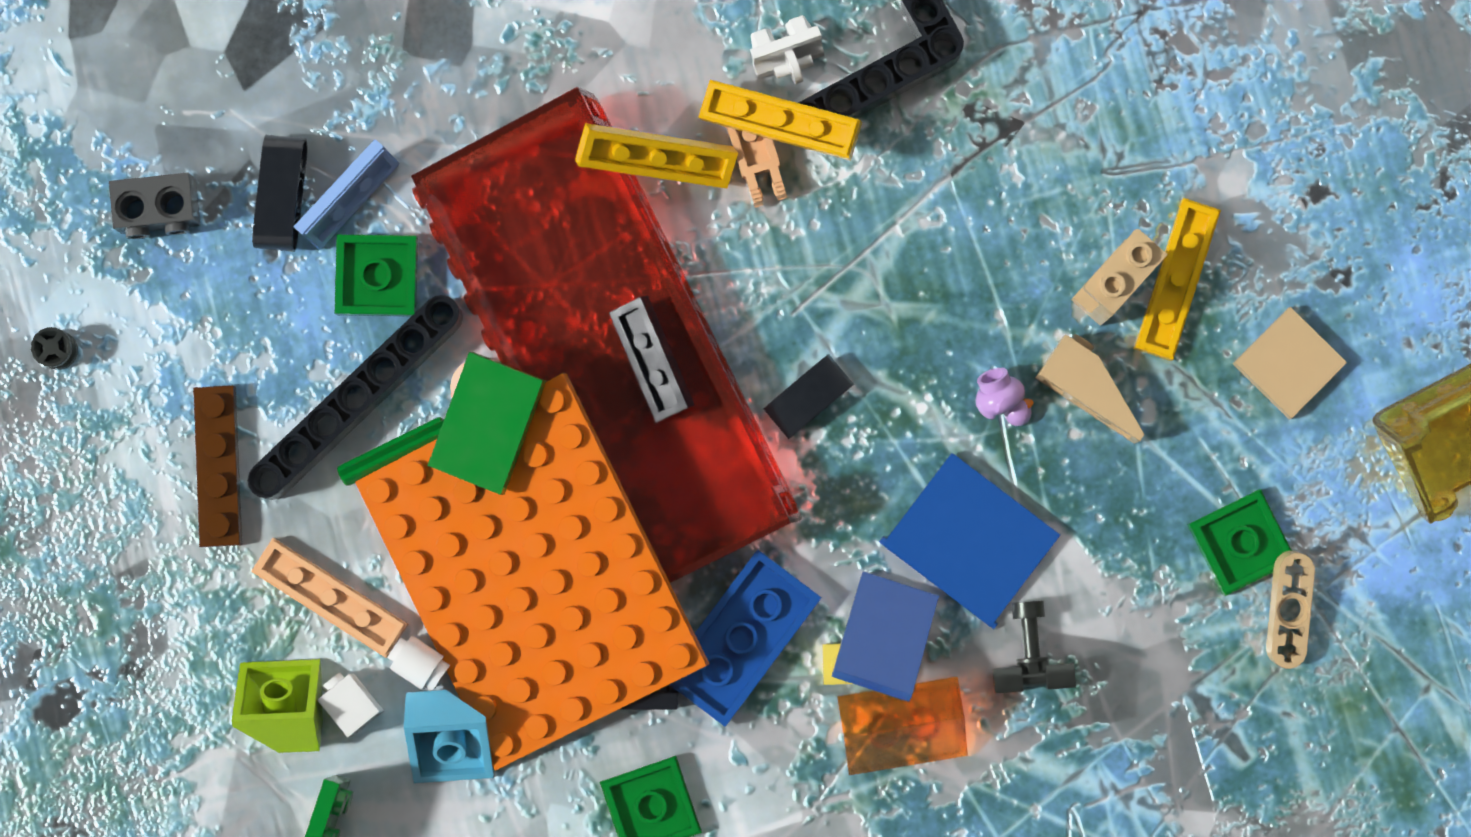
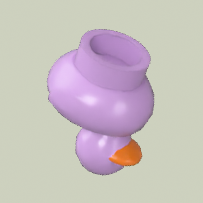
[976,368,1034,426]

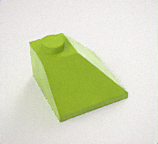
[231,659,323,753]

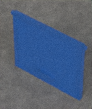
[879,453,1060,630]

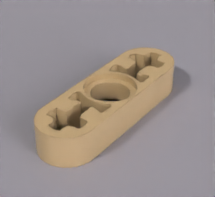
[1266,551,1315,669]

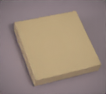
[1232,307,1347,419]

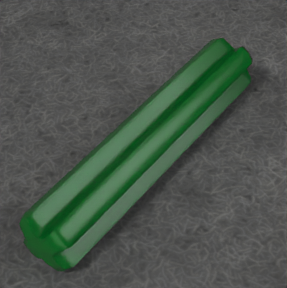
[337,417,444,486]

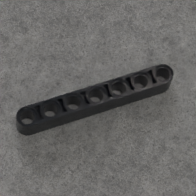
[247,295,463,500]

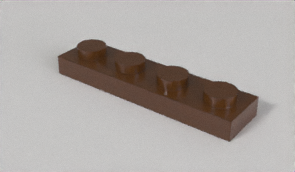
[193,385,242,548]

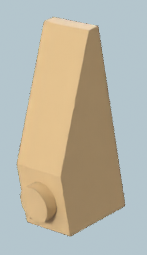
[1035,334,1144,444]

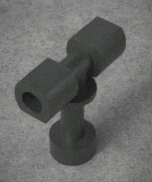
[992,601,1076,694]

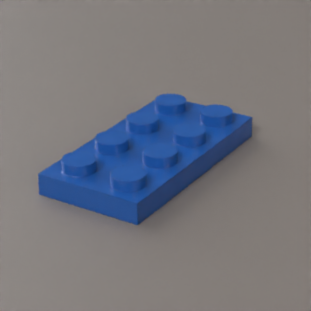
[669,549,822,727]

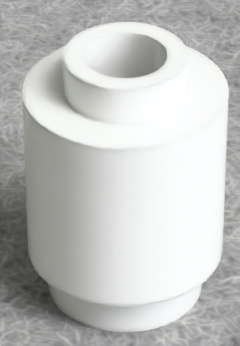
[387,635,450,691]

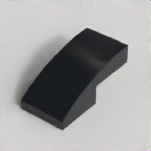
[763,354,854,439]

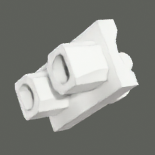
[750,15,825,84]

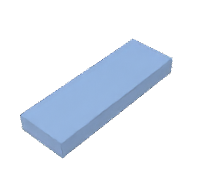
[294,139,400,250]

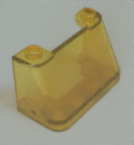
[1372,364,1471,524]

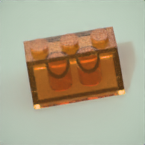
[835,676,968,775]

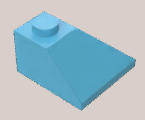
[404,690,494,783]

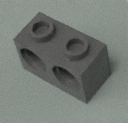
[109,172,201,239]

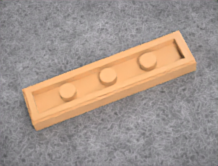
[251,538,409,658]

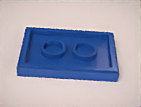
[831,571,939,702]

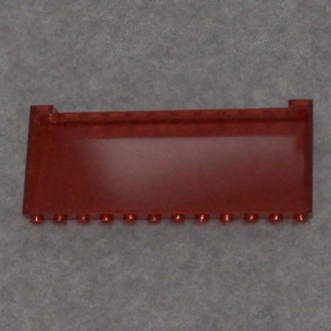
[411,87,802,584]

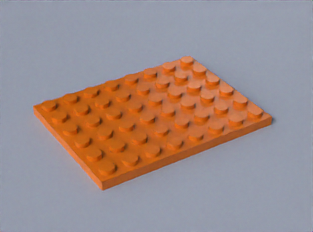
[355,373,710,771]

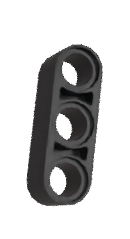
[252,135,308,252]

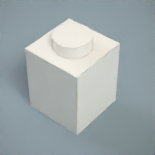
[317,673,384,737]

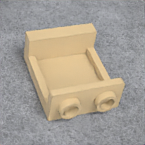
[1071,229,1168,326]

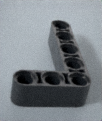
[798,0,964,119]

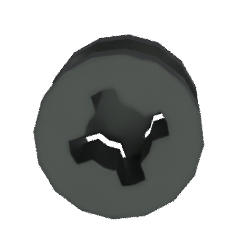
[31,327,78,370]

